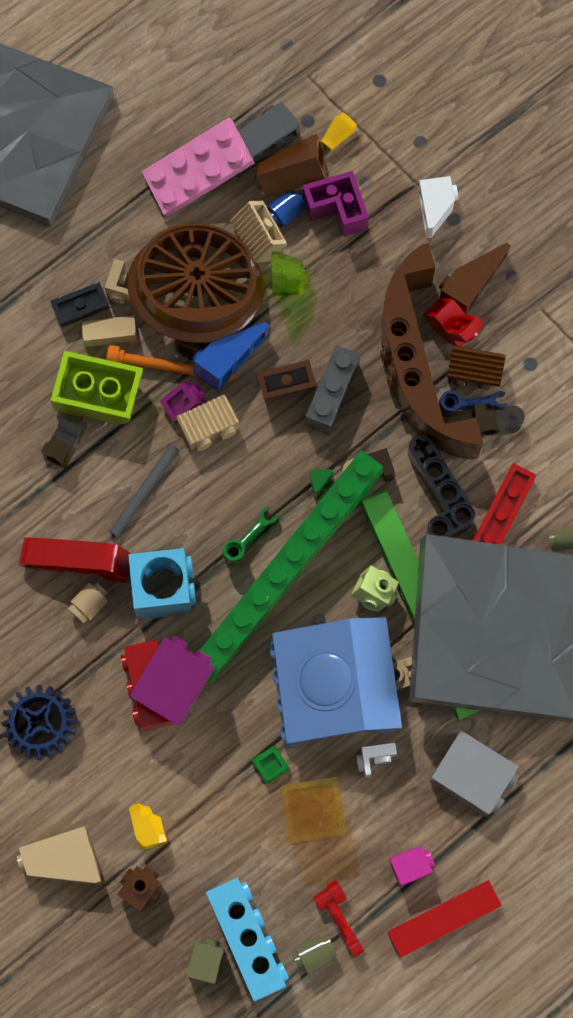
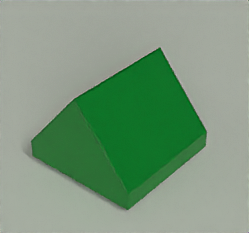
[309,469,334,499]

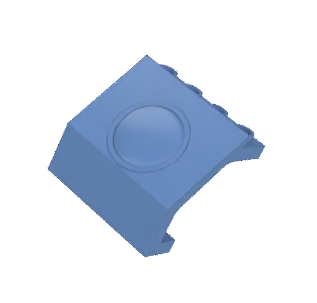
[269,617,402,748]

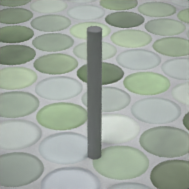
[109,444,179,538]

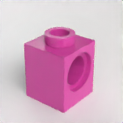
[389,845,435,887]

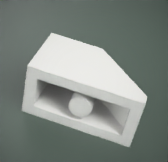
[418,176,458,239]

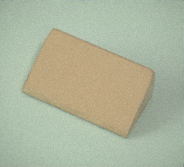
[82,315,137,347]

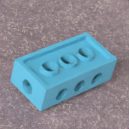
[206,877,289,1002]

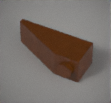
[439,243,511,315]

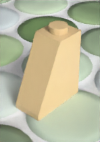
[16,826,103,885]

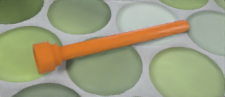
[106,345,234,382]

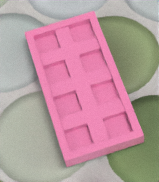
[142,117,255,217]

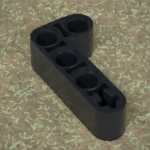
[407,434,475,538]

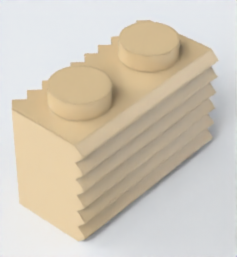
[230,201,287,263]
[176,394,239,451]

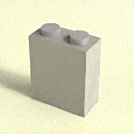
[430,731,519,817]

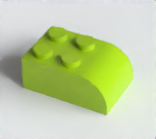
[50,351,143,424]

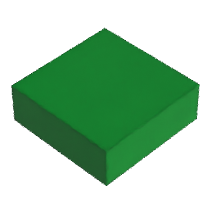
[251,745,290,785]

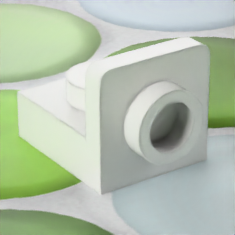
[356,743,397,778]

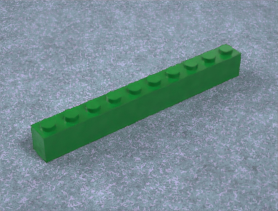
[200,450,383,685]

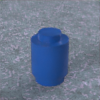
[267,190,306,228]

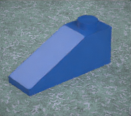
[193,322,269,391]

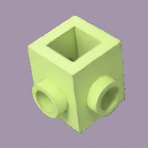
[350,566,399,612]

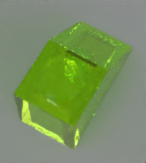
[271,251,309,296]

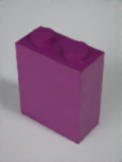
[130,636,216,725]

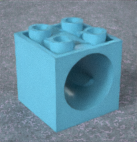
[129,548,197,620]

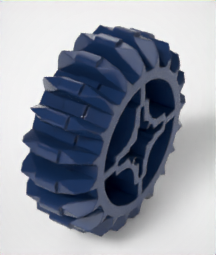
[1,685,78,761]

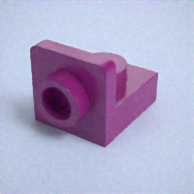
[160,382,207,423]

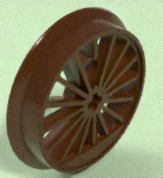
[127,223,264,343]

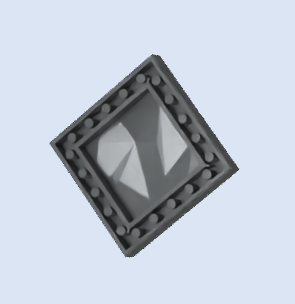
[0,43,114,226]
[409,534,573,722]

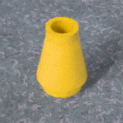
[320,112,357,152]

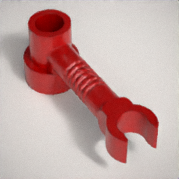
[313,879,365,957]

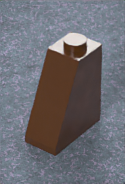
[254,134,326,198]

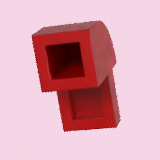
[423,297,484,347]

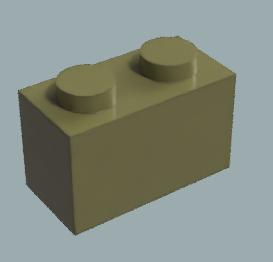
[186,938,225,985]

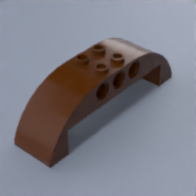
[380,243,483,460]

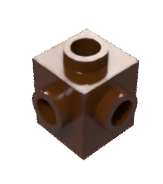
[117,866,163,913]

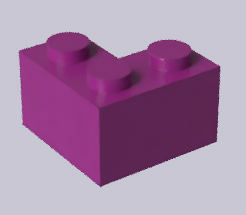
[302,171,369,237]

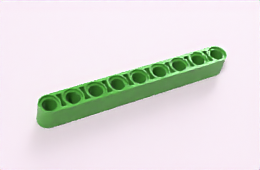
[360,489,480,720]

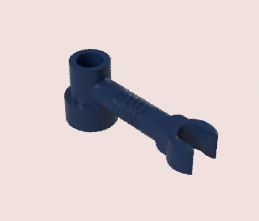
[439,391,508,417]

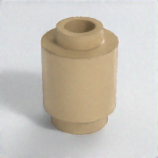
[68,582,108,623]

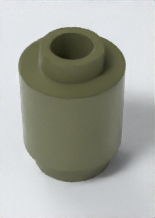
[293,934,337,974]

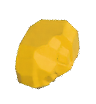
[129,803,167,850]

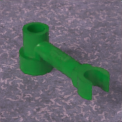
[222,507,278,566]

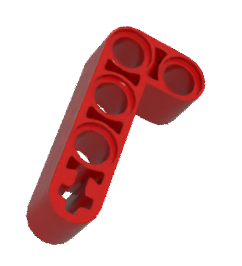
[19,537,131,583]

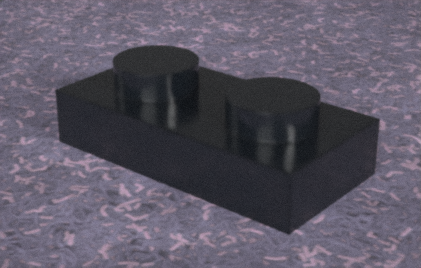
[50,282,110,327]

